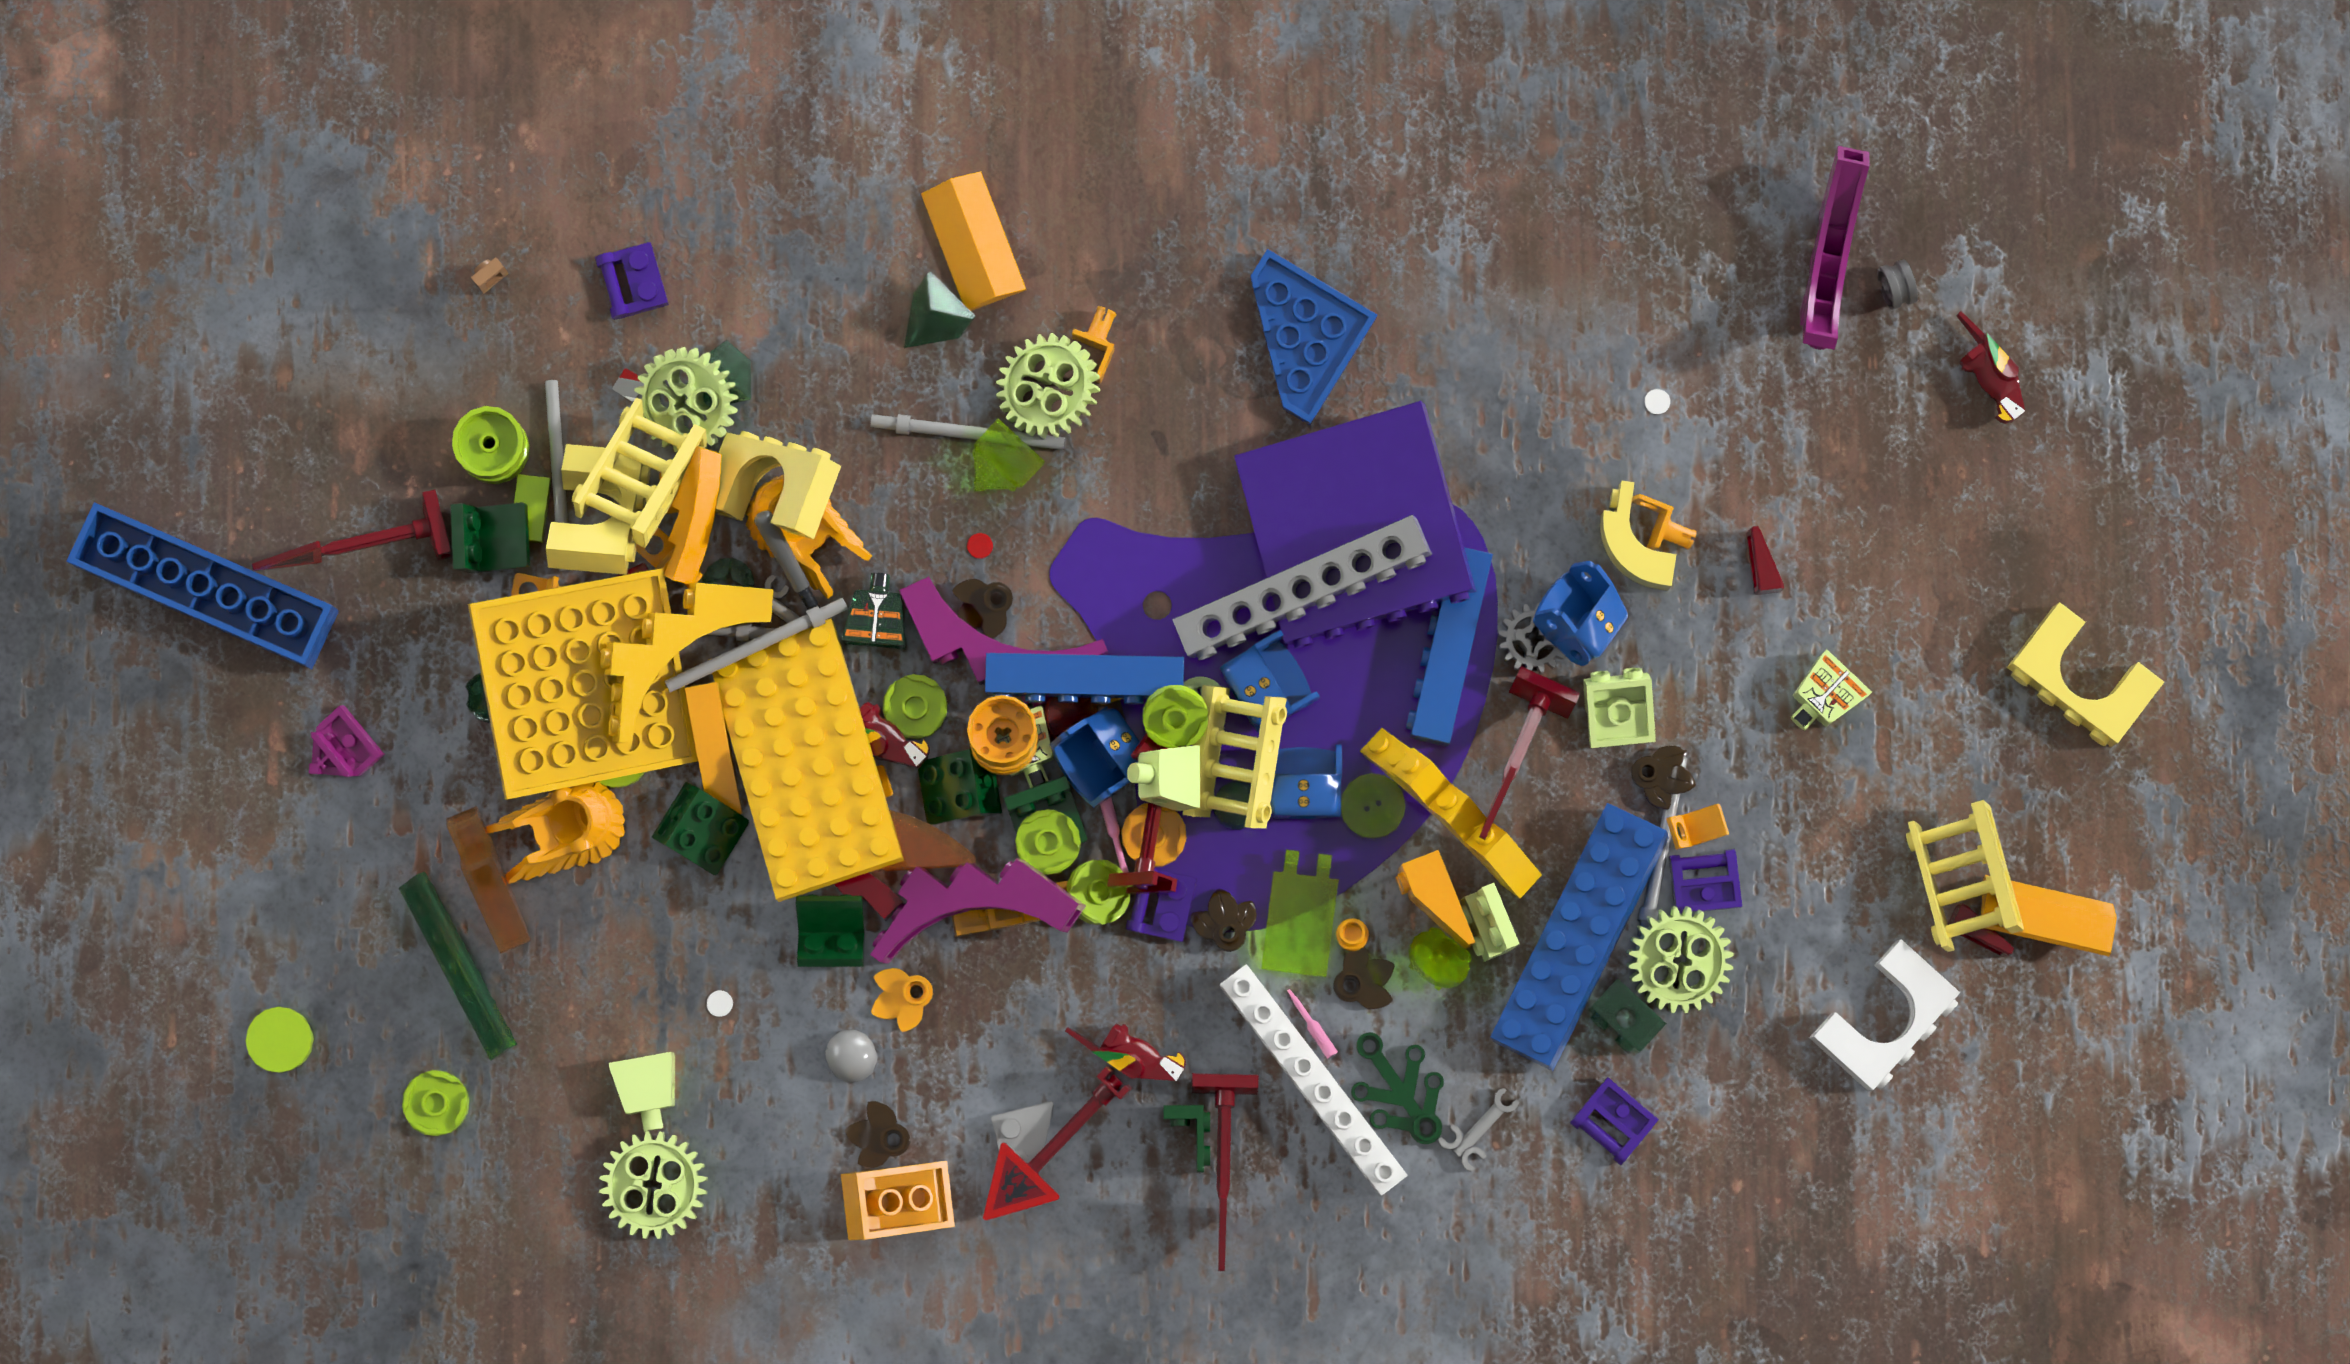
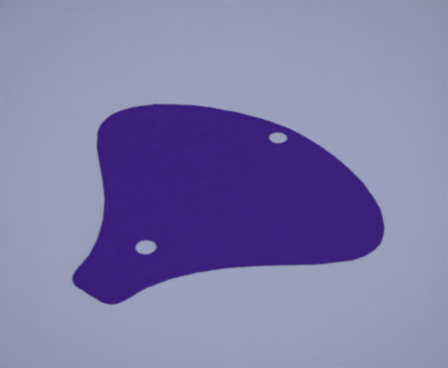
[1050,505,1498,933]

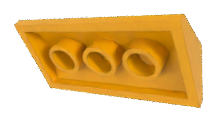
[921,171,1026,313]
[1981,875,2117,957]

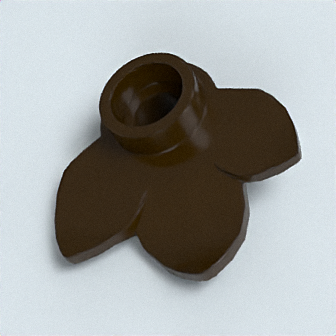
[952,579,1013,639]
[1631,746,1696,810]
[1191,889,1257,952]
[1333,946,1395,1009]
[845,1101,910,1168]

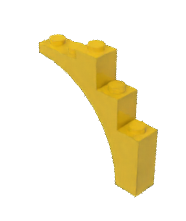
[600,583,773,743]
[1360,728,1542,899]

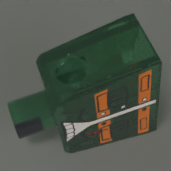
[842,573,906,650]

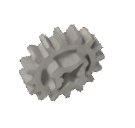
[1498,603,1565,674]

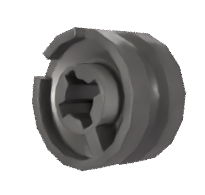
[1877,259,1918,310]

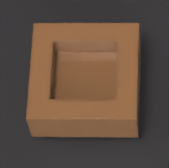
[471,257,509,294]

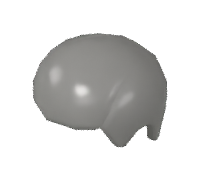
[825,1029,877,1083]

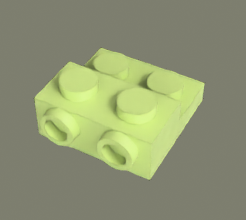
[1583,668,1656,748]
[1460,883,1519,962]

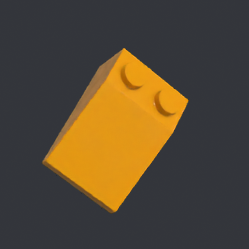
[1395,850,1475,949]
[841,1161,955,1240]

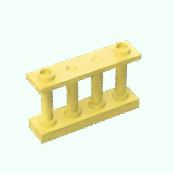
[572,398,707,548]
[1183,685,1287,828]
[1906,800,2024,952]

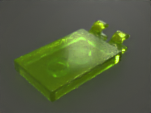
[1261,849,1339,977]

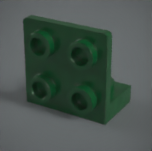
[451,502,530,574]
[918,749,1002,826]
[1004,776,1088,844]
[652,782,749,875]
[795,894,865,967]
[1163,1105,1210,1173]

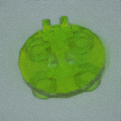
[1341,773,1406,839]
[1408,927,1471,991]

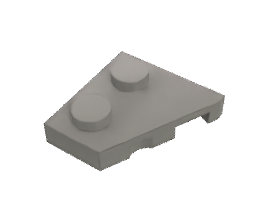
[991,1101,1054,1173]

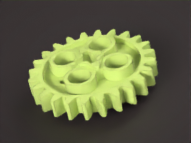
[996,333,1100,439]
[634,347,738,452]
[1626,906,1734,1013]
[599,1131,708,1239]

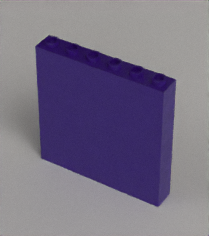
[1234,401,1476,649]

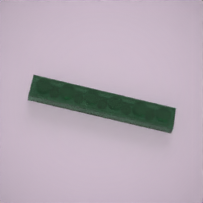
[399,871,517,1061]

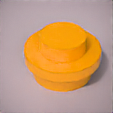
[1336,918,1369,951]

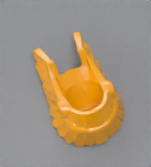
[745,474,872,599]
[485,782,625,884]

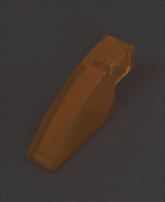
[446,806,531,954]
[877,810,977,872]

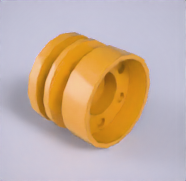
[967,695,1038,775]

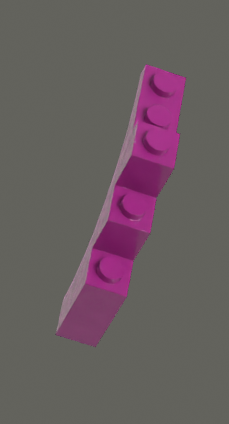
[1800,146,1870,350]
[899,576,1109,708]
[870,858,1086,964]

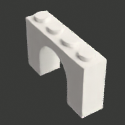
[1809,939,1960,1091]

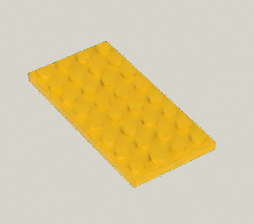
[708,618,904,902]

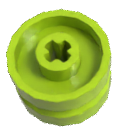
[452,406,530,484]

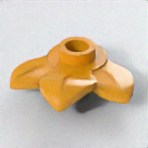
[871,968,933,1032]

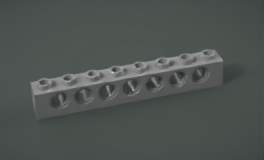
[1173,515,1432,660]

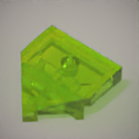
[972,418,1045,491]

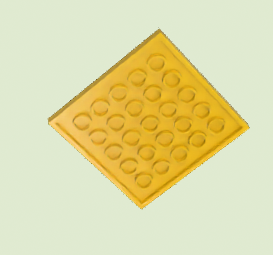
[468,568,698,799]

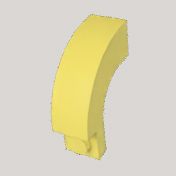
[1600,481,1677,591]

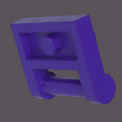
[595,242,669,320]
[1669,849,1743,914]
[1125,869,1197,942]
[1570,1077,1659,1166]

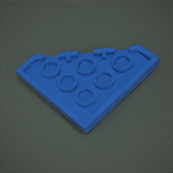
[1250,249,1378,425]

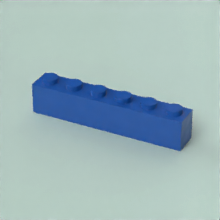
[1406,547,1493,747]
[985,653,1184,705]

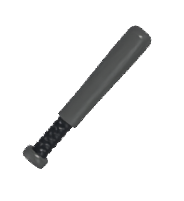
[754,511,827,620]

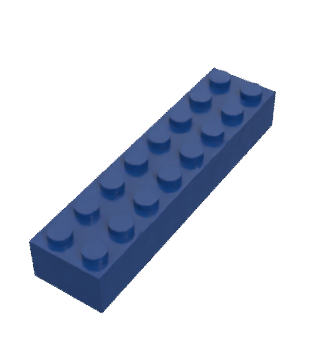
[66,502,339,670]
[1490,803,1669,1071]

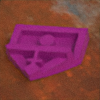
[309,705,385,777]

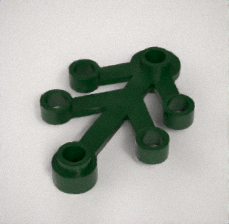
[1351,1032,1444,1144]

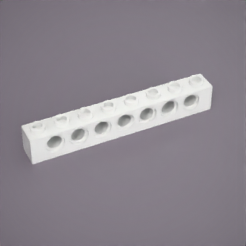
[1220,964,1408,1196]

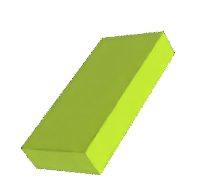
[514,474,551,543]

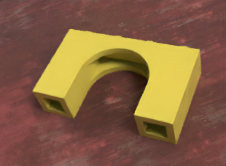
[715,431,841,539]
[546,444,650,575]
[2007,602,2164,747]

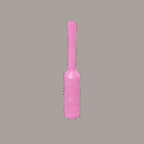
[1100,797,1129,873]
[1287,989,1338,1059]

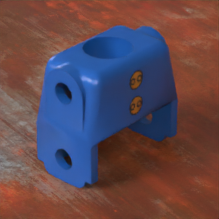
[1533,561,1628,666]
[1219,630,1320,733]
[1049,706,1140,808]
[1270,744,1342,819]

